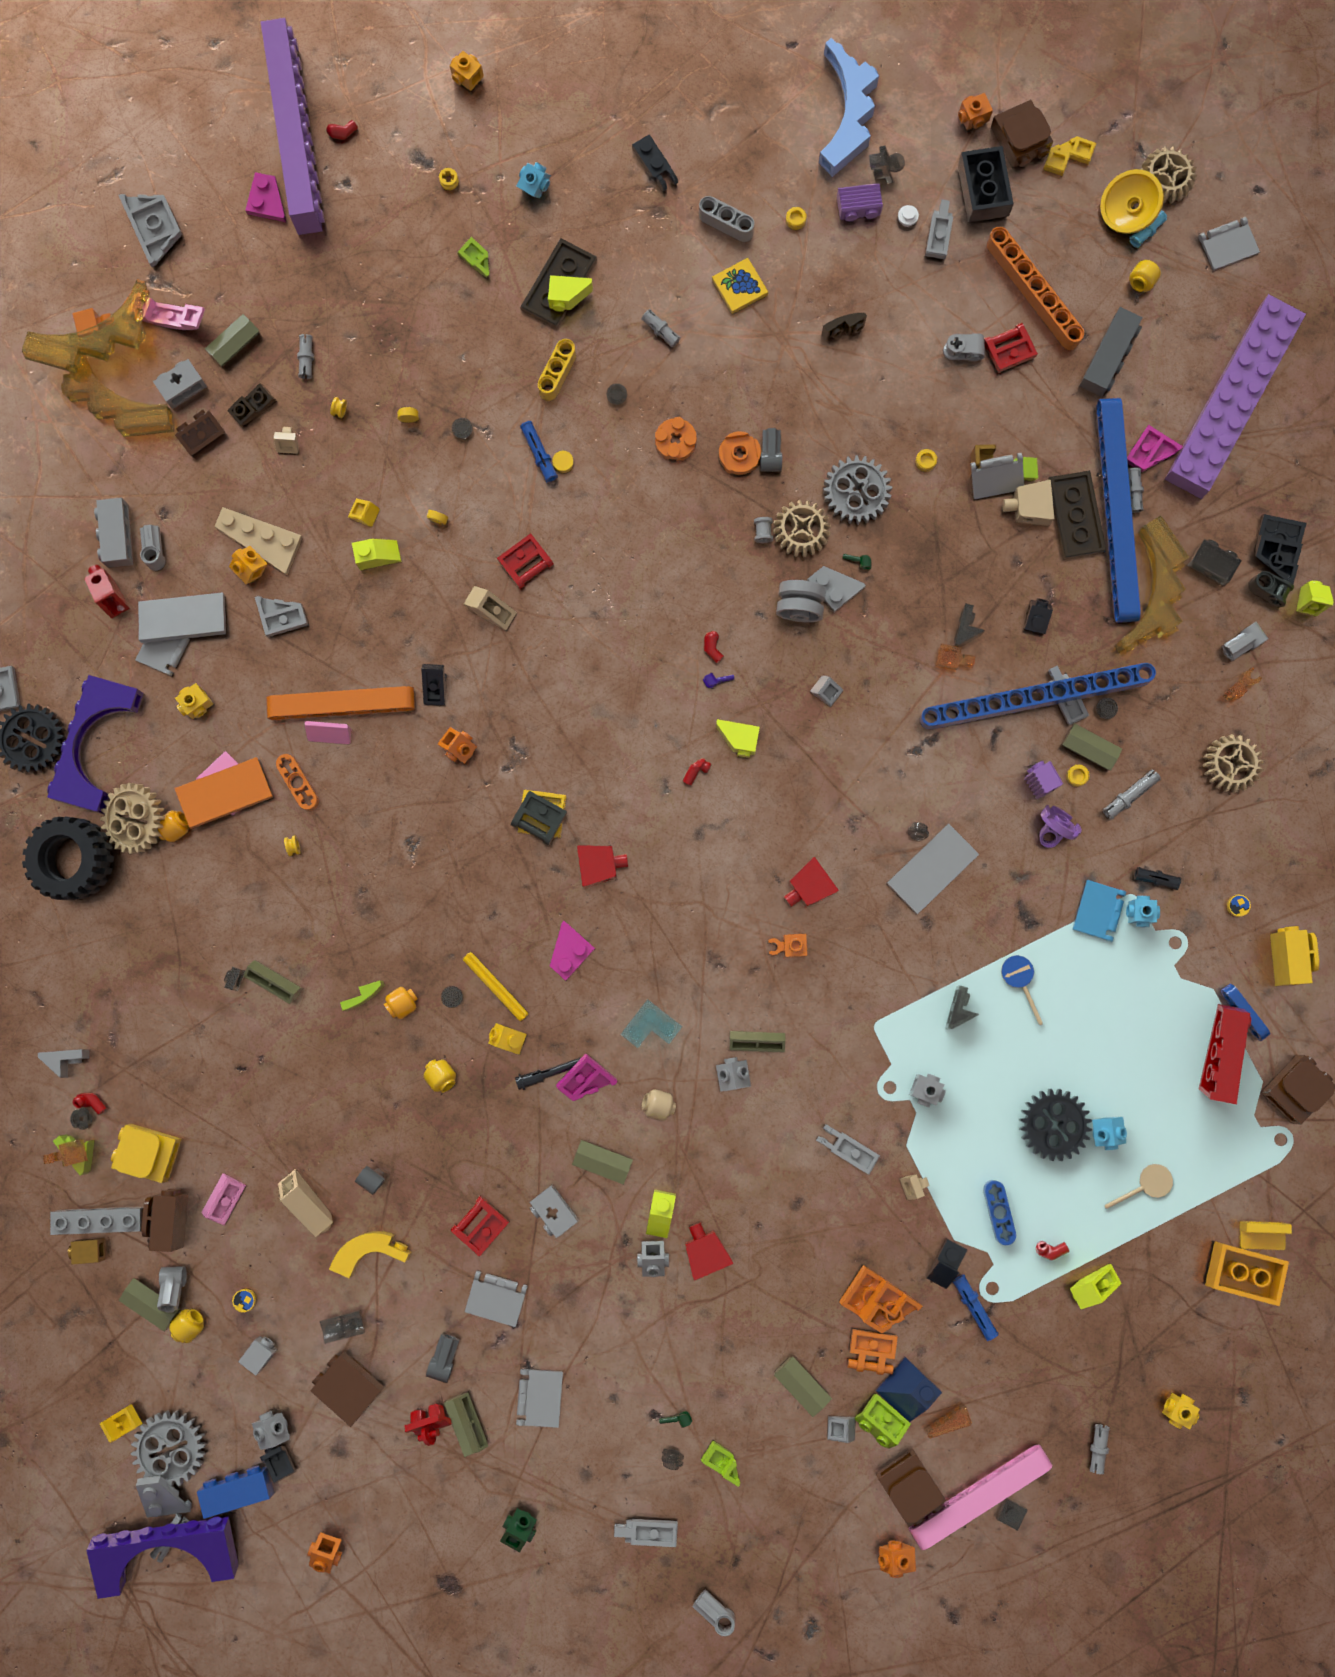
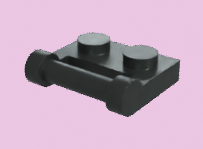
[511,791,567,846]

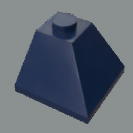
[875,1357,942,1422]

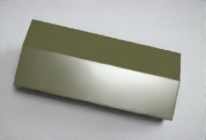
[205,314,260,368]
[1062,723,1122,771]
[244,960,303,1004]
[729,1031,785,1052]
[572,1140,633,1185]
[118,1278,180,1332]
[774,1357,832,1417]
[444,1392,488,1457]

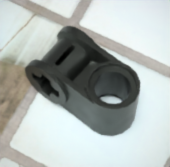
[1248,571,1294,607]

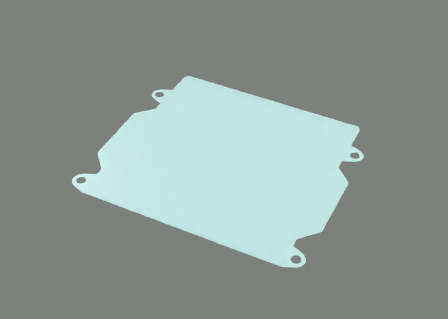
[874,894,1294,1303]

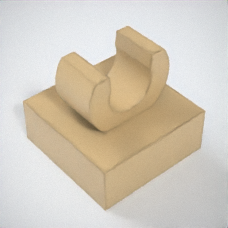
[273,427,299,454]
[900,1175,930,1200]

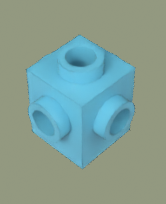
[516,162,551,198]
[1126,896,1160,927]
[1092,1117,1127,1150]

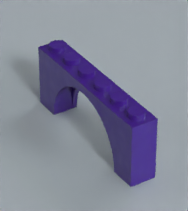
[47,675,144,815]
[86,1517,239,1599]

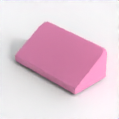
[305,721,352,744]
[202,1173,246,1225]

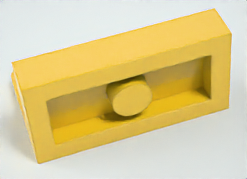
[1240,1221,1292,1250]

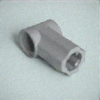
[140,525,165,571]
[1222,621,1269,661]
[157,1266,187,1313]
[692,1589,736,1637]

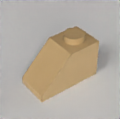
[464,586,517,630]

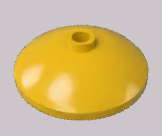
[1100,169,1164,234]

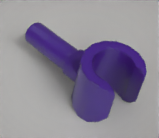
[703,673,735,688]

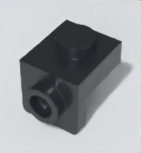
[1024,598,1053,634]
[260,1446,296,1483]

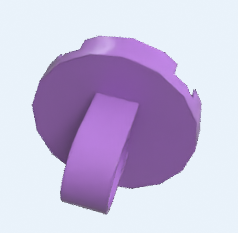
[1039,805,1082,848]

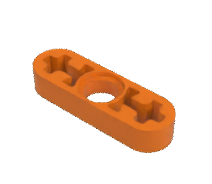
[276,754,319,811]

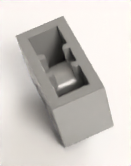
[153,359,207,409]
[530,1184,579,1238]

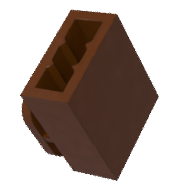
[991,100,1053,169]
[1261,1055,1335,1125]
[141,1188,188,1252]
[310,1352,384,1427]
[876,1449,947,1527]

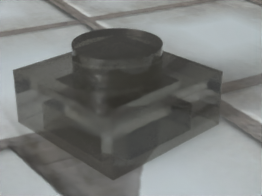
[224,967,245,991]
[996,1498,1028,1531]

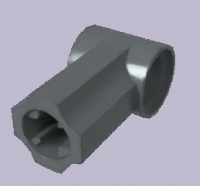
[760,428,782,472]
[355,1166,385,1195]
[426,1334,460,1383]

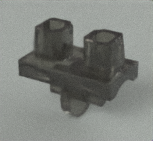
[869,145,905,183]
[320,1310,365,1344]

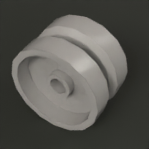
[776,580,826,622]

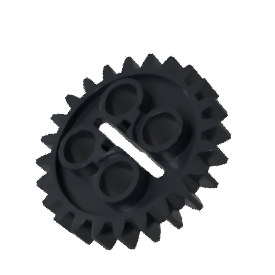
[0,703,67,774]
[1019,1089,1092,1161]

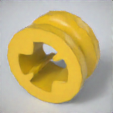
[439,168,459,190]
[330,397,347,418]
[284,835,300,857]

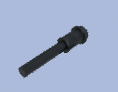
[515,1057,582,1090]

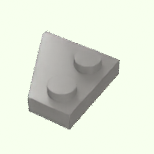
[807,566,866,613]
[255,596,308,637]
[136,1476,192,1518]

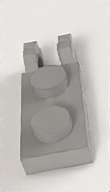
[816,1125,880,1175]

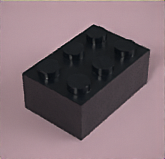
[958,146,1014,222]

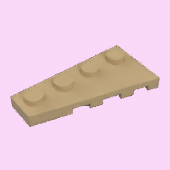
[215,507,303,576]

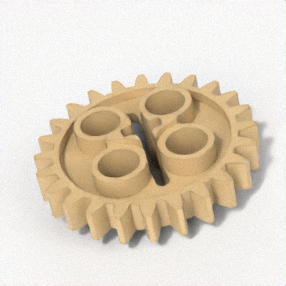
[100,783,165,854]

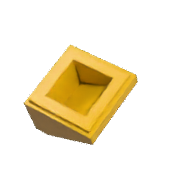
[348,498,380,527]

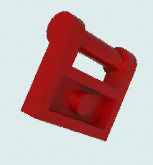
[984,323,1038,373]
[497,533,554,589]
[450,1196,510,1257]

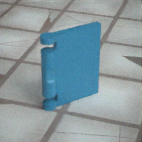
[1072,880,1127,942]

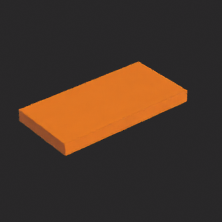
[175,757,273,829]

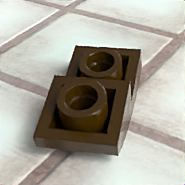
[821,312,867,340]
[227,383,276,426]

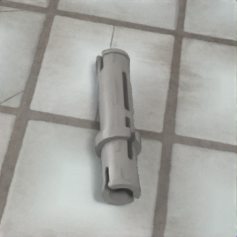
[1103,769,1161,820]

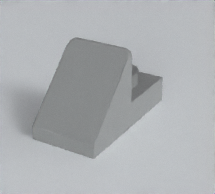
[38,1049,89,1078]

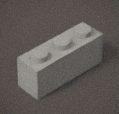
[94,497,133,568]

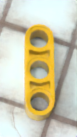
[538,339,576,401]

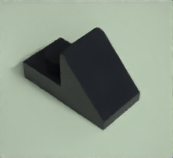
[421,664,447,705]
[926,1238,967,1289]

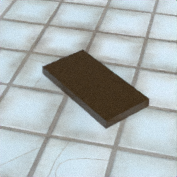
[520,238,597,329]
[1047,470,1106,560]

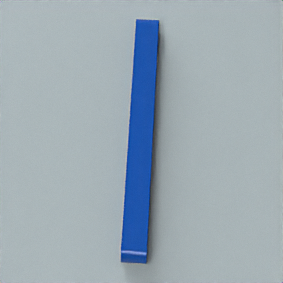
[1097,398,1141,623]
[920,663,1156,730]

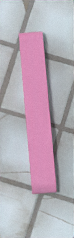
[909,1445,1053,1550]

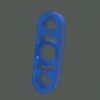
[1221,984,1270,1041]
[983,1180,1016,1245]

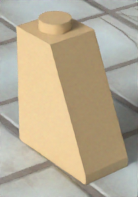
[278,1169,333,1237]

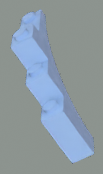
[818,38,879,177]

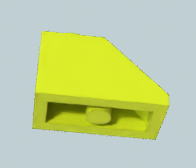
[548,276,593,311]
[352,539,402,570]
[1296,581,1334,616]
[716,719,760,758]
[646,1190,676,1238]
[1070,1264,1122,1309]

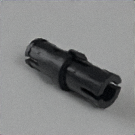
[1134,867,1181,890]

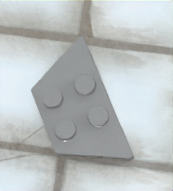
[119,194,182,267]

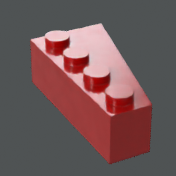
[1199,1004,1251,1105]

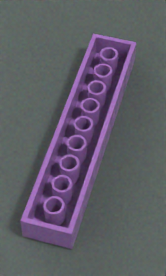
[261,18,325,235]
[1165,294,1306,499]

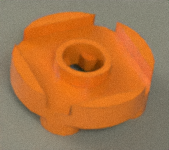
[655,417,697,461]
[719,431,761,475]

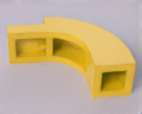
[329,1231,412,1278]

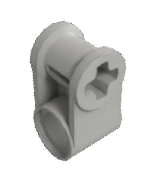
[943,334,985,361]

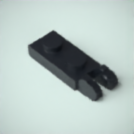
[632,134,678,191]

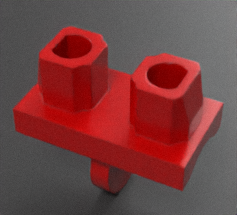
[404,1404,451,1446]

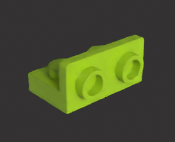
[855,1394,911,1449]

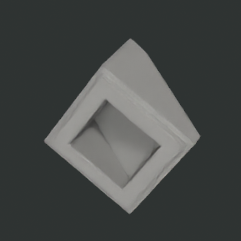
[810,675,843,707]
[828,1416,856,1443]

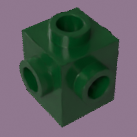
[500,1508,537,1553]

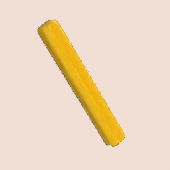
[463,952,528,1021]

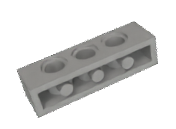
[50,1207,143,1235]

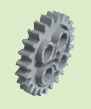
[823,455,892,525]
[131,1410,207,1487]

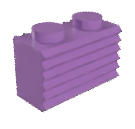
[837,183,883,221]
[1024,761,1063,799]

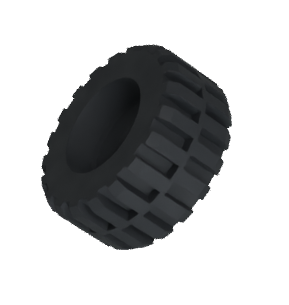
[22,816,114,900]

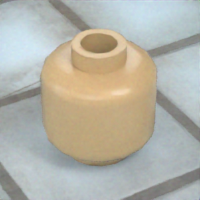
[642,1089,676,1121]

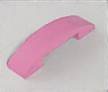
[128,295,205,330]

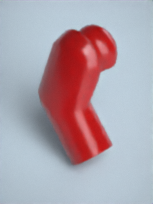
[326,120,358,140]
[704,631,724,664]
[72,1093,107,1115]

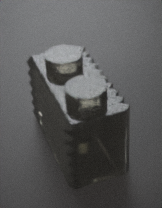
[1187,539,1242,586]

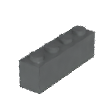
[1079,307,1143,397]

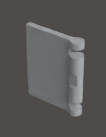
[1198,217,1260,271]
[970,453,1024,499]
[135,638,190,676]
[465,1271,528,1327]
[516,1369,563,1428]

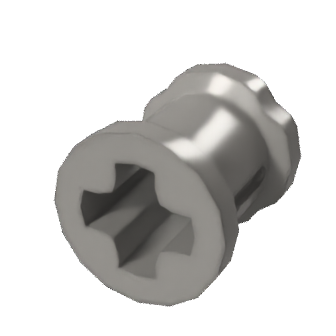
[754,517,773,543]

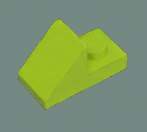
[53,1134,94,1176]

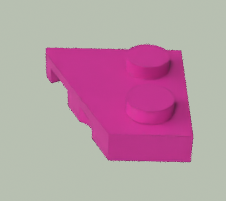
[245,172,286,222]
[1127,425,1183,472]
[550,921,595,981]
[556,1054,617,1101]

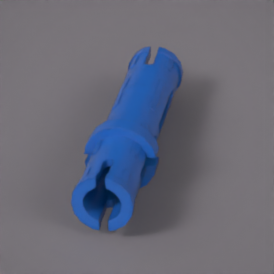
[520,421,558,482]
[953,1274,999,1341]

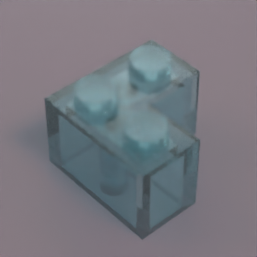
[620,999,683,1048]

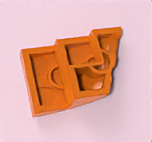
[839,1265,923,1333]

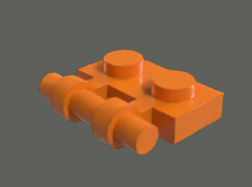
[847,1329,898,1375]

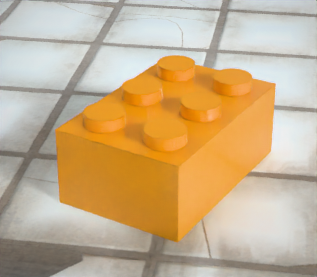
[1205,1241,1289,1306]

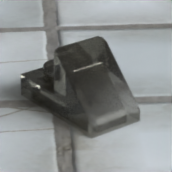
[952,603,985,650]
[945,985,979,1029]

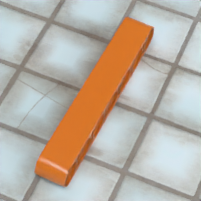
[987,227,1084,350]
[266,686,415,720]

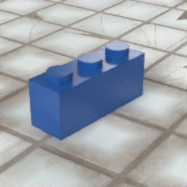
[197,1465,275,1519]

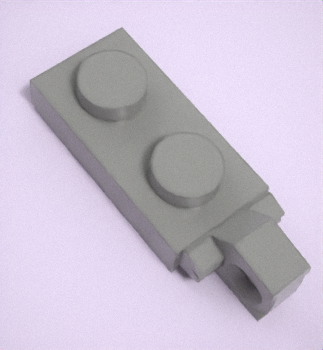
[925,199,953,259]
[1048,666,1089,726]
[614,1519,678,1547]

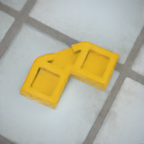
[1043,136,1096,176]

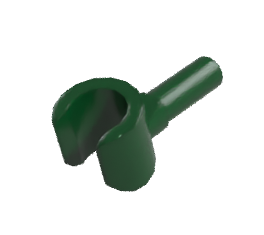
[842,554,872,570]
[659,1411,692,1428]

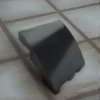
[1255,514,1307,584]

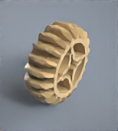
[1141,146,1197,204]
[773,500,831,557]
[1203,734,1264,793]

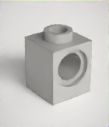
[238,1336,277,1376]

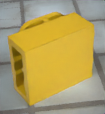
[1270,926,1319,986]
[111,1124,182,1183]

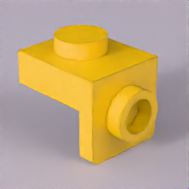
[489,1023,527,1055]
[100,1404,143,1443]

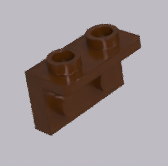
[175,410,225,456]

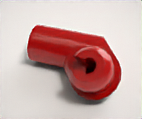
[683,758,711,785]
[1035,1241,1070,1261]

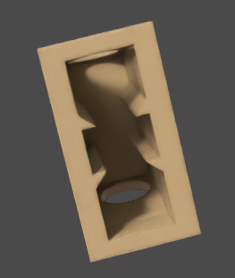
[1003,480,1054,526]

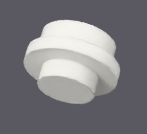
[898,205,919,227]

